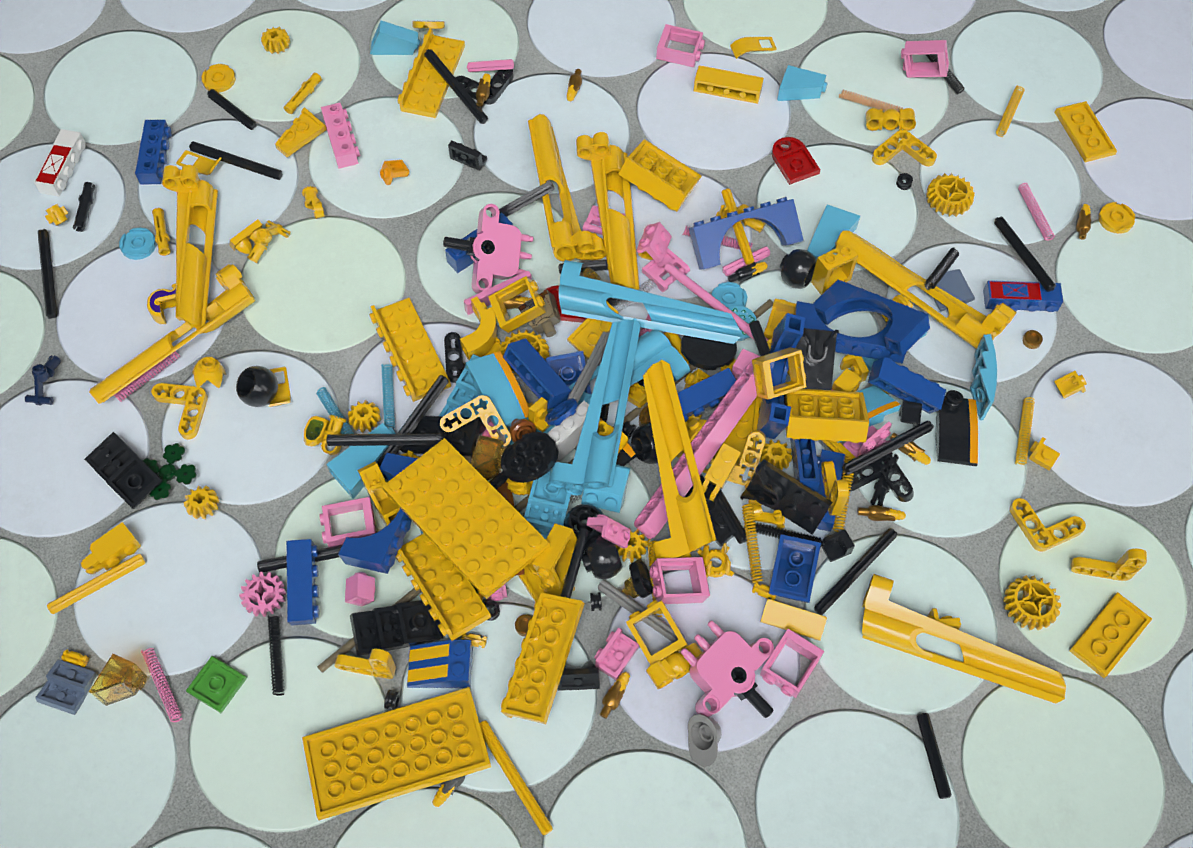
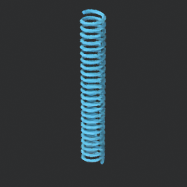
[381,364,395,431]
[317,387,354,447]

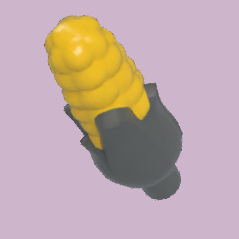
[432,776,465,807]

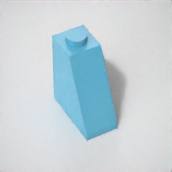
[370,20,420,55]
[777,65,828,101]

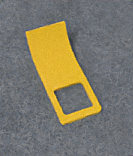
[730,37,777,59]
[176,150,221,175]
[269,367,291,407]

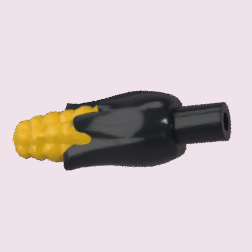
[728,262,768,282]

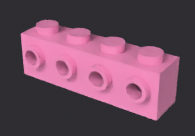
[321,102,360,169]

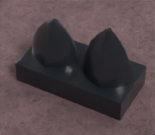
[558,660,600,691]

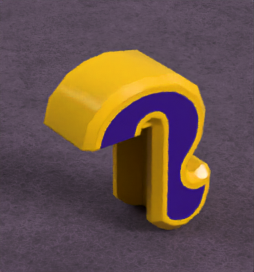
[147,283,176,324]

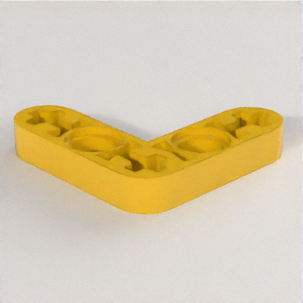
[872,130,937,167]
[151,383,208,440]
[440,395,511,447]
[703,430,766,486]
[821,461,849,516]
[1010,498,1086,552]
[1071,548,1147,581]
[334,649,396,679]

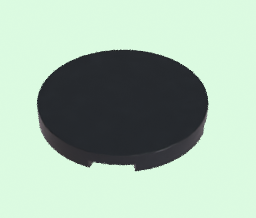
[680,335,737,370]
[500,432,559,483]

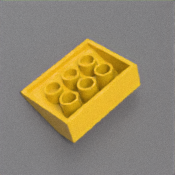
[618,139,702,212]
[785,389,869,443]

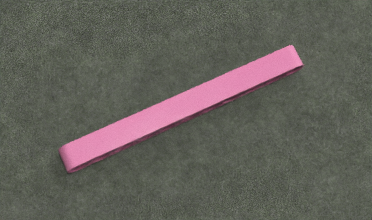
[634,362,757,539]

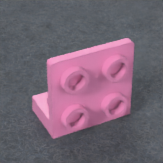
[843,422,892,457]

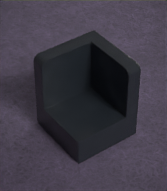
[899,400,922,428]
[821,529,855,562]

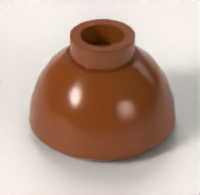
[510,419,536,443]

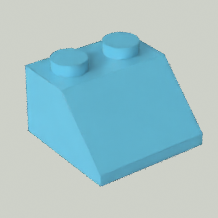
[581,465,630,513]

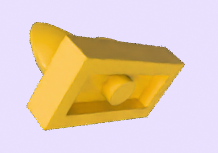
[229,219,268,254]

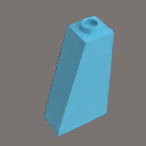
[807,205,860,258]
[326,423,396,499]

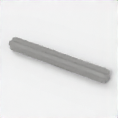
[568,332,609,403]
[598,580,685,643]

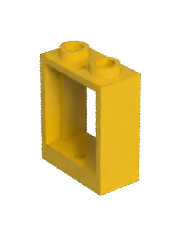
[811,242,858,295]
[488,276,546,333]
[752,347,806,400]
[533,523,577,590]
[626,600,688,665]

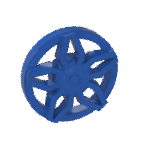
[545,398,578,426]

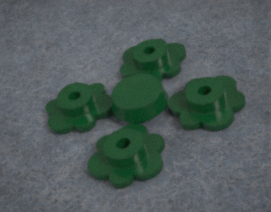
[143,443,197,500]

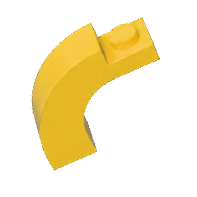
[460,296,497,360]
[357,462,400,526]

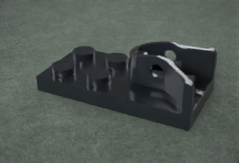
[796,328,839,390]
[400,415,486,463]
[740,459,833,535]

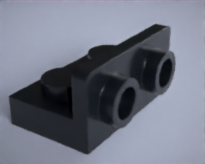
[448,140,487,171]

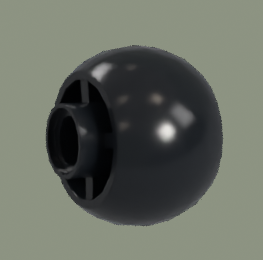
[780,249,817,289]
[236,366,278,407]
[631,422,658,464]
[564,504,604,541]
[582,535,622,579]

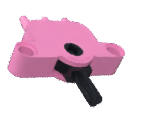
[443,204,533,293]
[681,620,774,718]

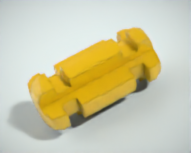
[752,582,776,600]
[461,633,487,648]
[61,649,89,667]

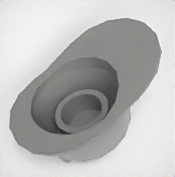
[688,714,721,767]

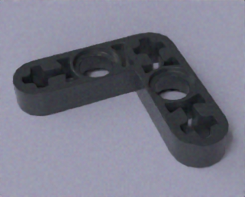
[455,69,514,105]
[444,332,466,383]
[841,454,914,502]

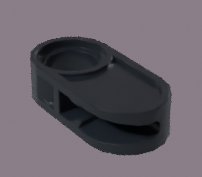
[629,559,653,598]

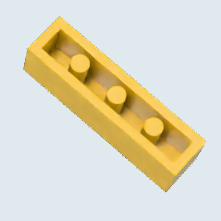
[693,65,764,104]

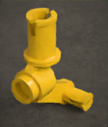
[716,204,766,233]
[247,220,290,263]
[745,483,785,529]

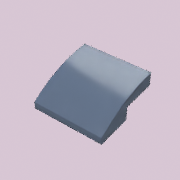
[926,269,975,312]
[35,659,96,715]

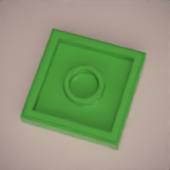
[186,656,247,714]

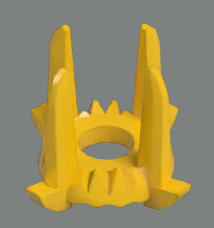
[697,543,734,578]

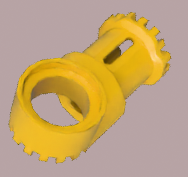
[302,186,325,219]
[321,415,346,455]

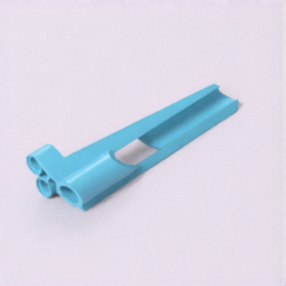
[559,260,741,344]
[549,318,641,495]
[505,330,691,445]

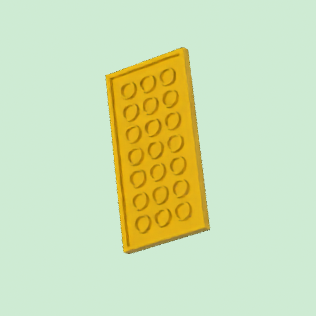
[382,438,550,599]
[302,687,491,821]

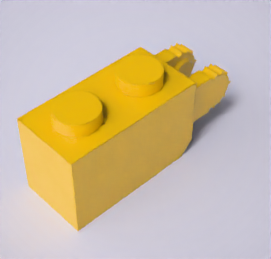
[702,443,741,501]
[81,522,141,575]

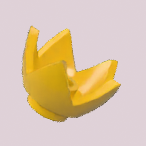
[192,356,227,388]

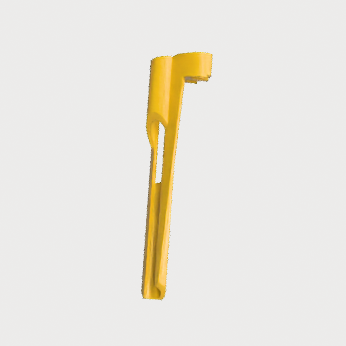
[528,114,606,262]
[576,132,640,290]
[162,165,218,329]
[835,231,1017,349]
[89,264,256,404]
[643,360,716,559]
[862,574,1066,704]

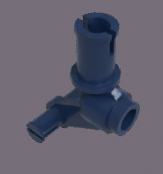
[25,355,61,406]

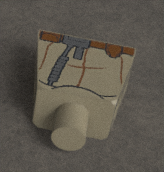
[518,290,561,337]

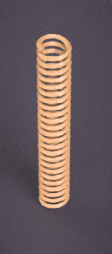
[839,89,903,112]

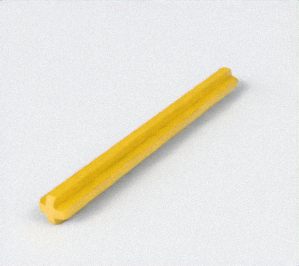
[479,720,553,835]

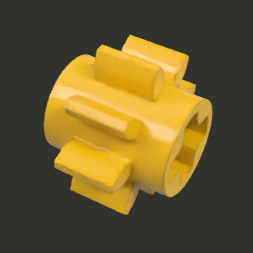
[45,204,68,226]

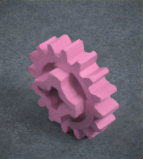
[239,572,286,617]

